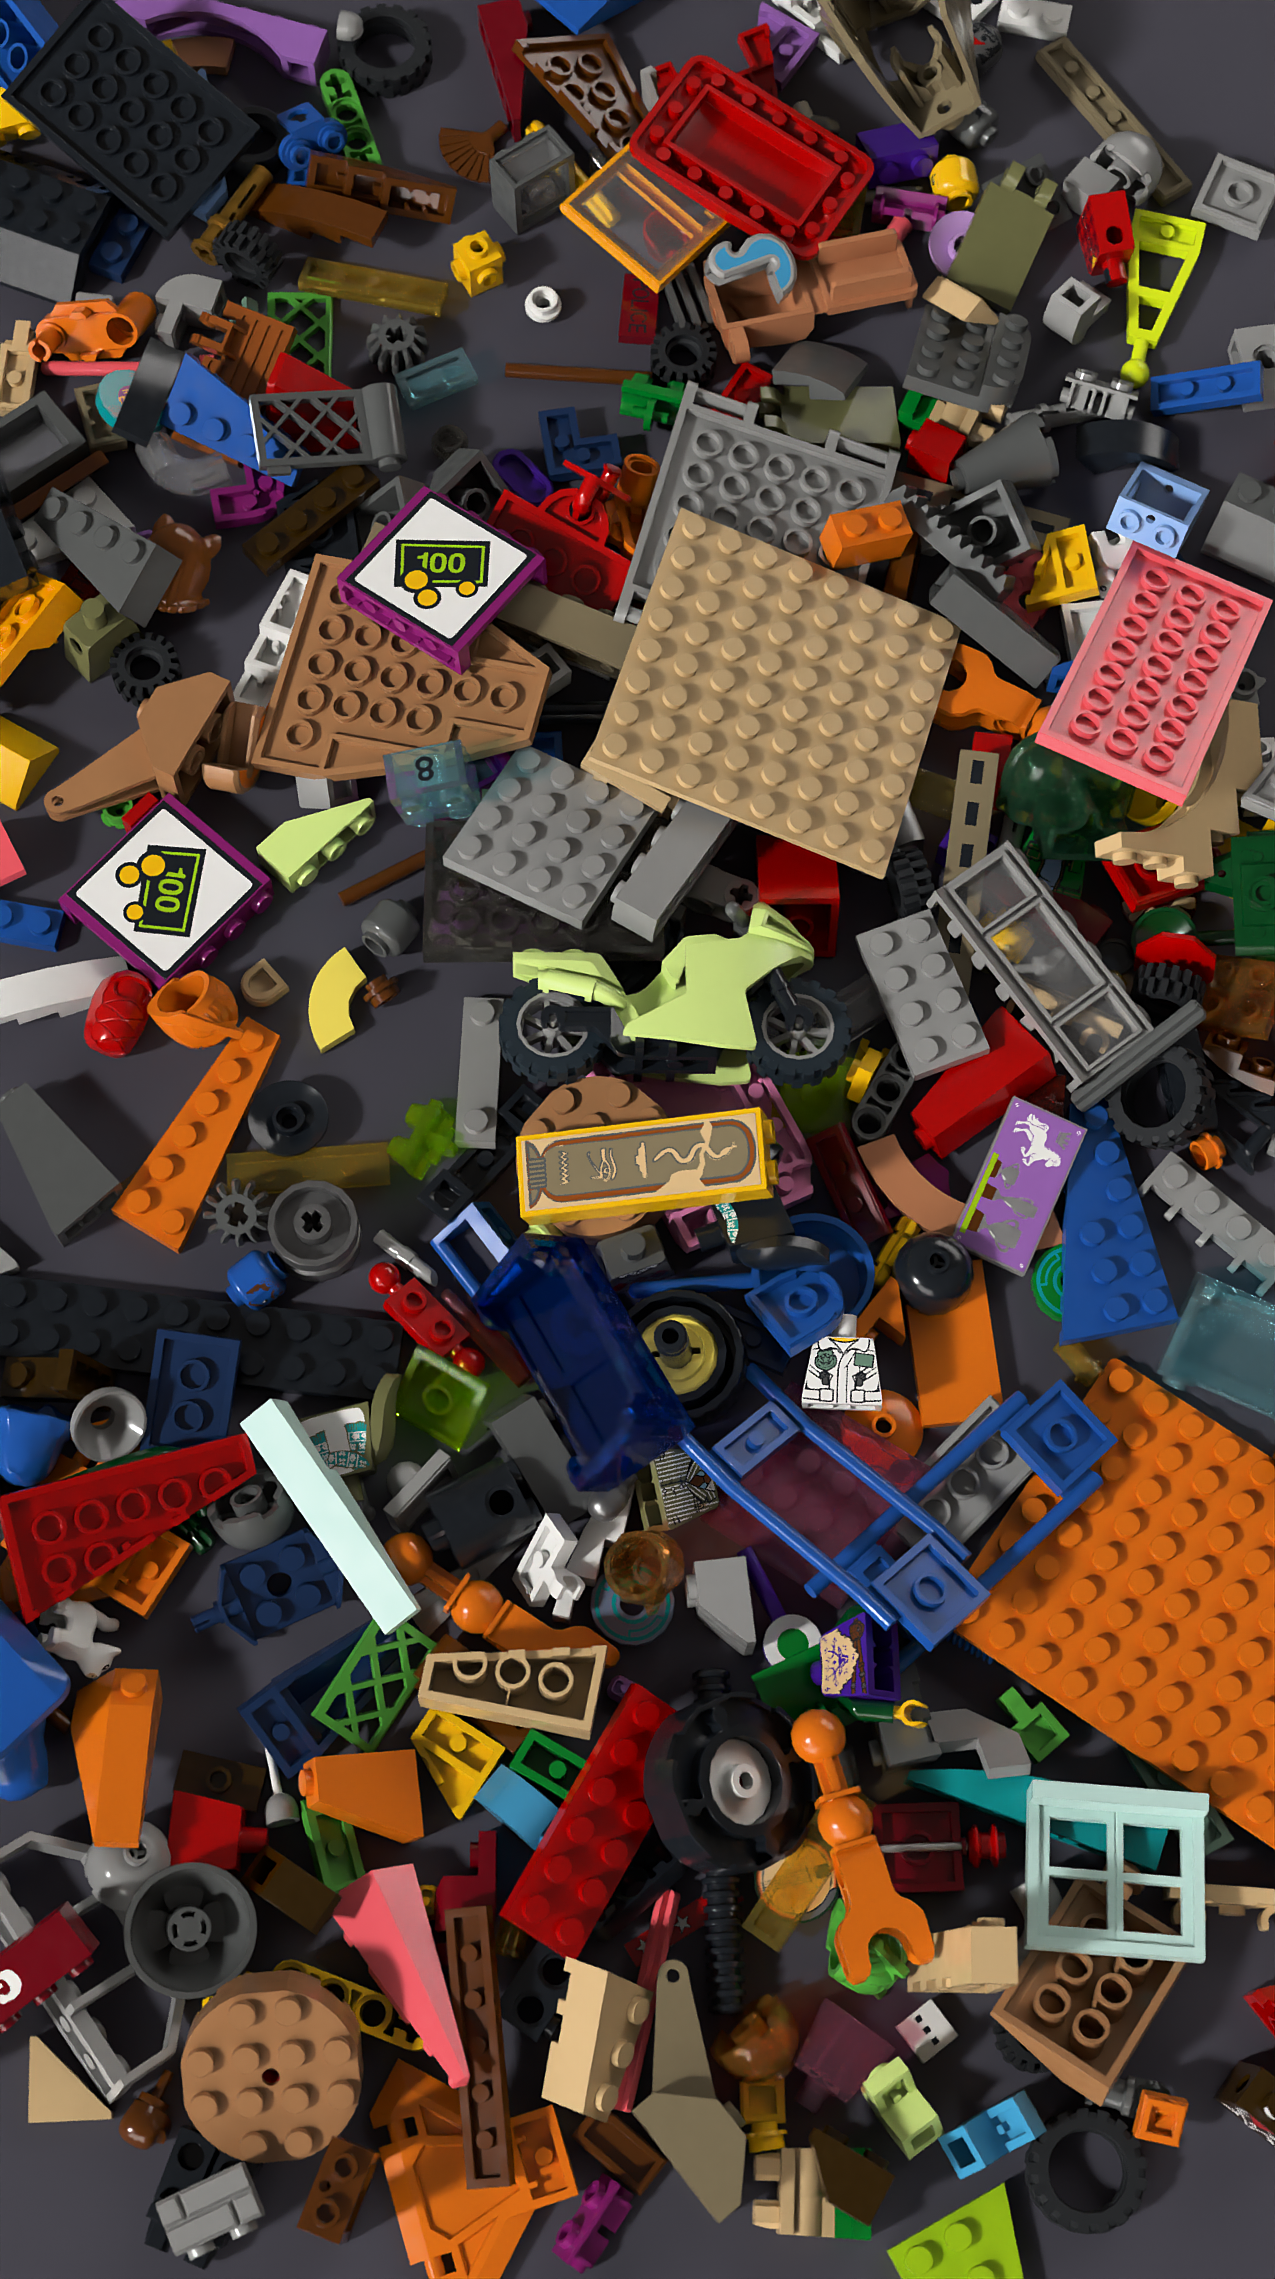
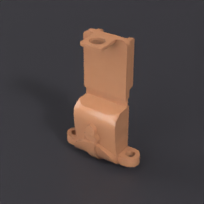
[703,228,918,364]

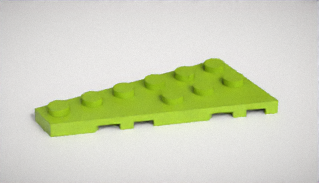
[886,2182,1024,2279]

